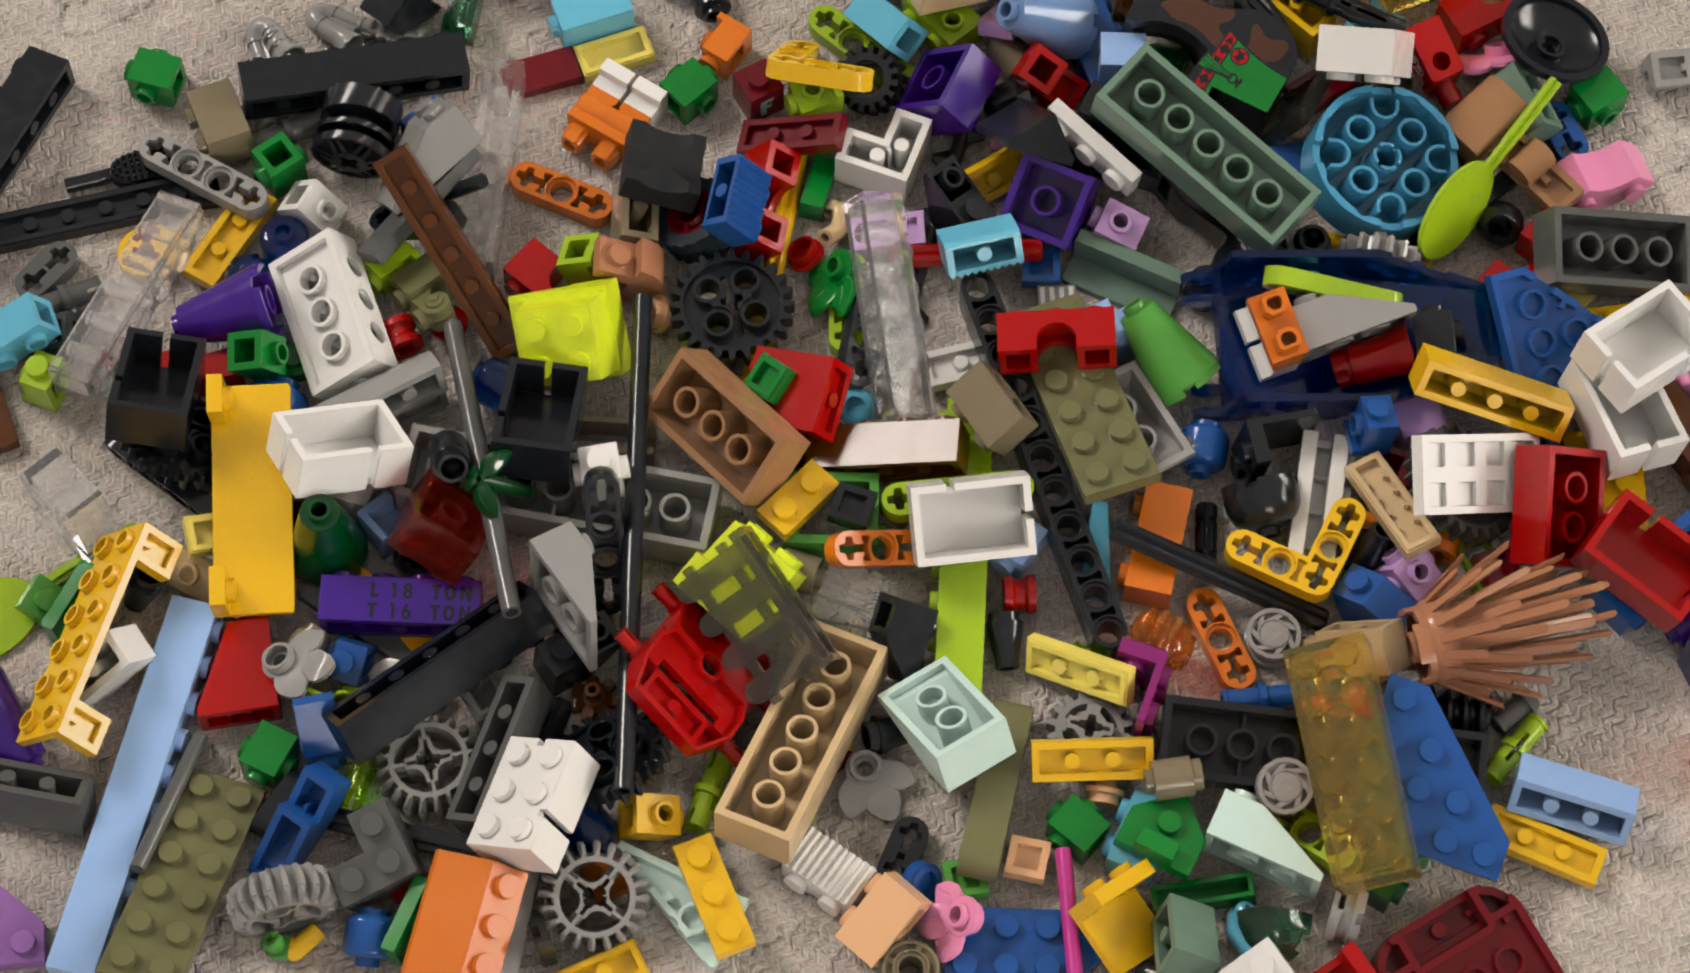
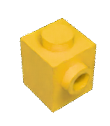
[618,793,684,842]

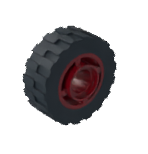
[659,177,729,264]

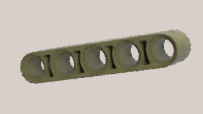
[956,699,1034,884]

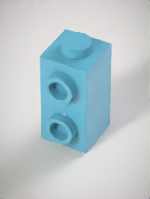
[547,0,635,48]
[843,0,929,63]
[0,292,62,372]

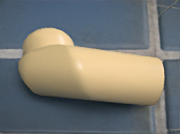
[817,199,851,247]

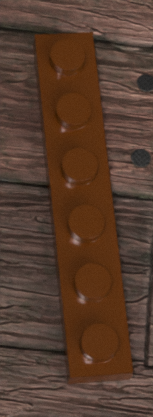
[372,143,517,362]

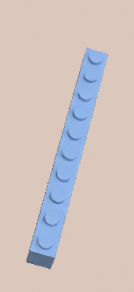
[45,594,226,973]

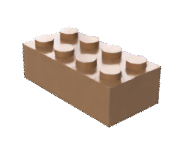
[648,347,811,506]

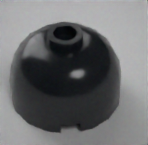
[1220,473,1301,539]

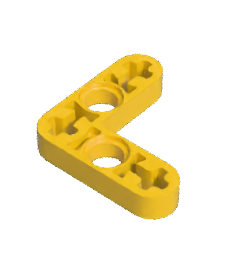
[766,40,874,92]
[1224,497,1366,603]

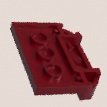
[1371,885,1564,973]

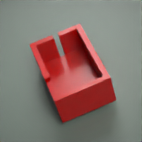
[1569,489,1690,634]

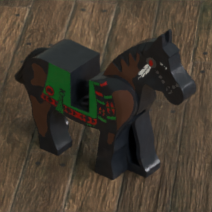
[1056,0,1297,312]

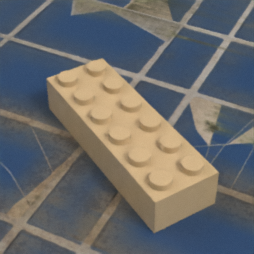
[714,620,888,865]

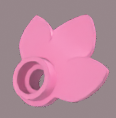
[1458,40,1517,76]
[916,881,984,964]

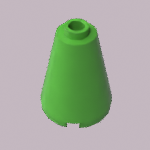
[1120,297,1221,407]

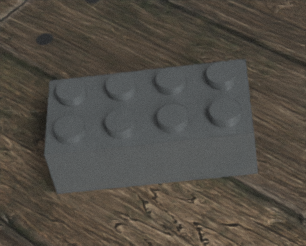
[1533,206,1690,298]

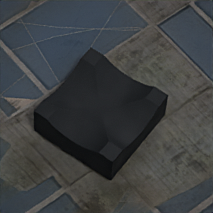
[618,118,707,214]

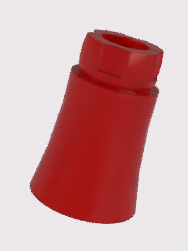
[1329,322,1416,388]

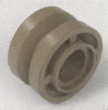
[881,940,940,973]

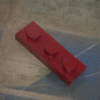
[736,112,849,156]

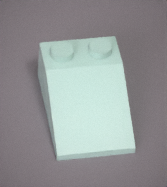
[877,656,1016,793]
[1202,788,1324,901]

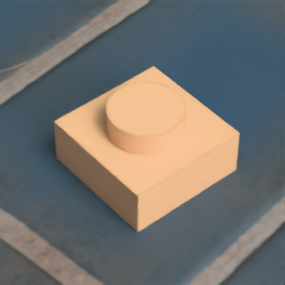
[1003,834,1052,885]

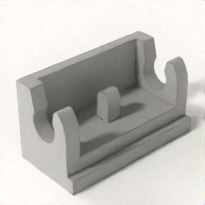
[1640,48,1690,93]

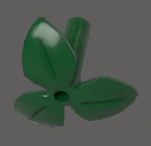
[465,449,533,518]

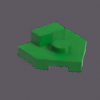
[1113,797,1206,881]

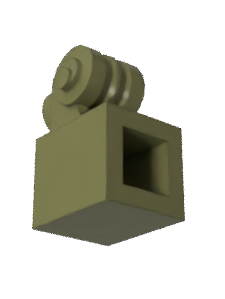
[389,253,457,332]

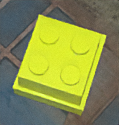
[508,277,631,386]
[672,520,807,644]

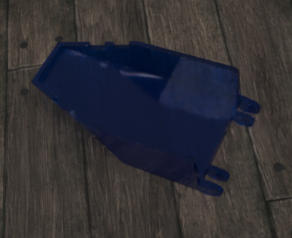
[1180,249,1502,422]

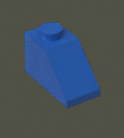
[1331,563,1417,629]
[292,691,348,771]

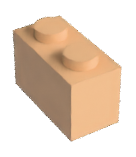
[835,871,932,968]

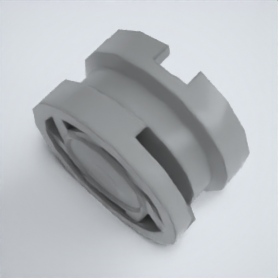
[1243,608,1302,671]
[1255,757,1315,816]
[1322,883,1369,945]

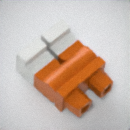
[561,57,668,172]
[1233,286,1309,382]

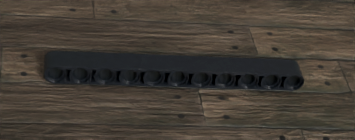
[959,270,1128,660]

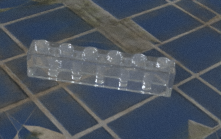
[462,58,526,282]
[47,190,207,405]
[843,191,936,422]

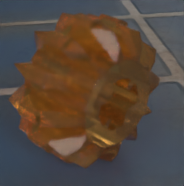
[1127,607,1197,673]

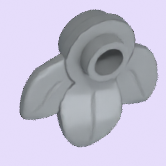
[261,629,336,700]
[838,750,916,822]

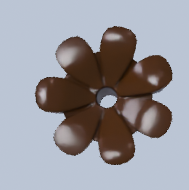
[570,675,617,724]

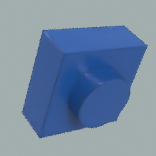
[1022,247,1061,288]

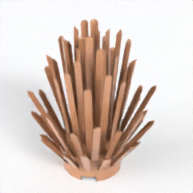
[1397,541,1617,709]

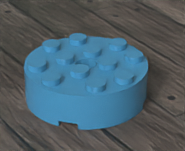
[1300,85,1459,240]

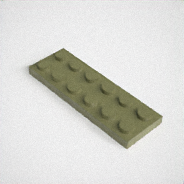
[1021,293,1160,505]
[95,768,267,973]

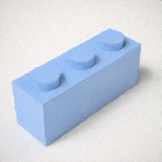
[1506,752,1640,847]

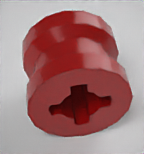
[383,313,424,360]
[1002,574,1037,614]

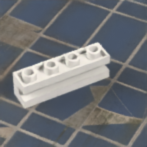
[1282,430,1355,590]

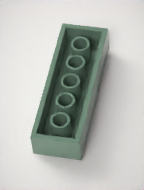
[1090,42,1322,260]

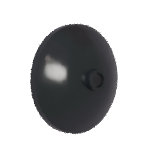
[1501,0,1610,84]

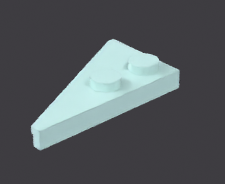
[616,840,749,973]

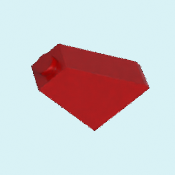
[197,616,283,731]

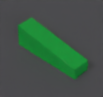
[799,153,837,222]
[1150,871,1257,915]

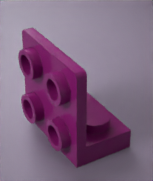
[1116,637,1173,737]

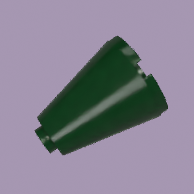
[293,494,369,586]

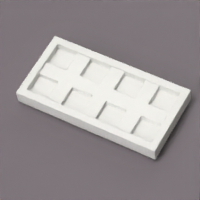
[1411,433,1540,515]

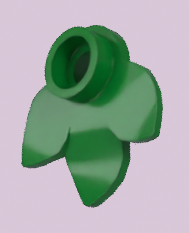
[807,248,860,318]

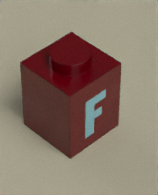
[733,58,784,120]

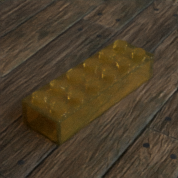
[1283,631,1423,896]

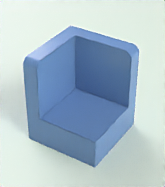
[357,490,415,559]

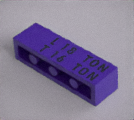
[317,571,484,638]

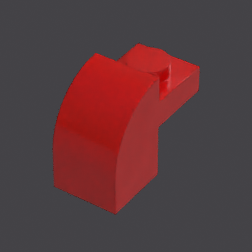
[1010,42,1090,110]

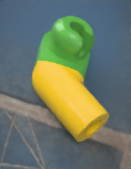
[262,922,326,962]

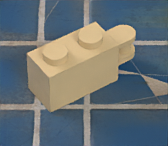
[1301,618,1412,684]

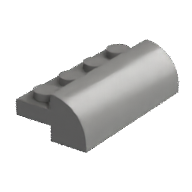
[313,350,449,428]

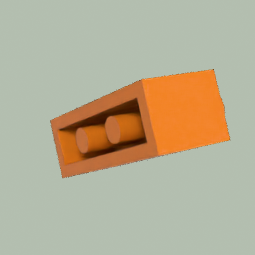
[1116,482,1194,611]

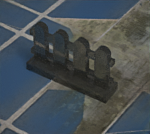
[676,525,842,705]

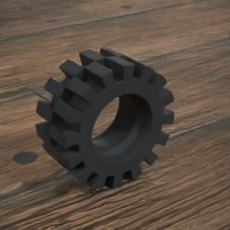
[838,45,907,116]

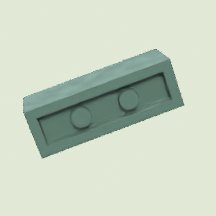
[1062,228,1187,316]

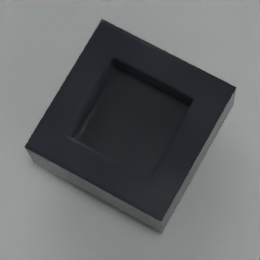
[827,481,878,530]

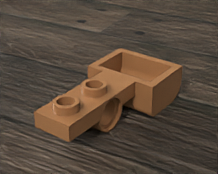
[1444,75,1585,210]

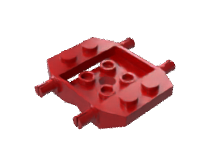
[613,581,776,768]

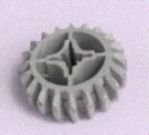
[375,714,477,821]
[538,839,650,952]
[226,862,339,938]

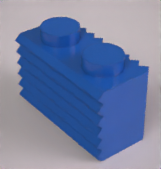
[702,153,773,247]

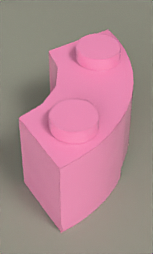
[1556,139,1656,209]

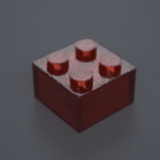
[386,468,486,586]

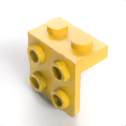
[1068,858,1156,973]

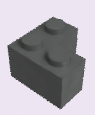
[327,797,428,912]

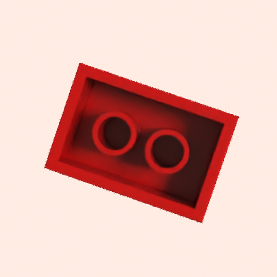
[1509,445,1607,569]

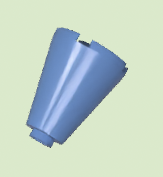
[996,0,1098,61]

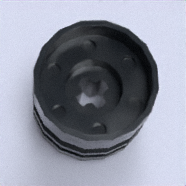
[311,82,404,179]

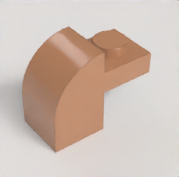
[593,235,664,301]

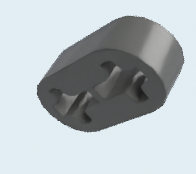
[15,241,80,297]

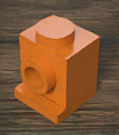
[698,11,752,80]

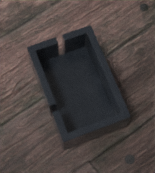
[105,327,207,451]
[490,357,589,485]

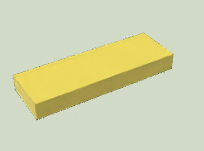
[1025,632,1136,707]

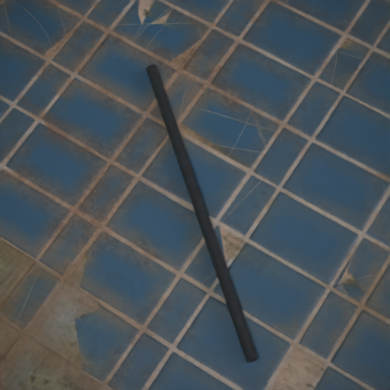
[613,293,653,796]

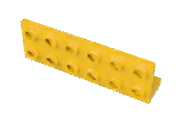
[206,373,295,618]
[16,522,183,757]

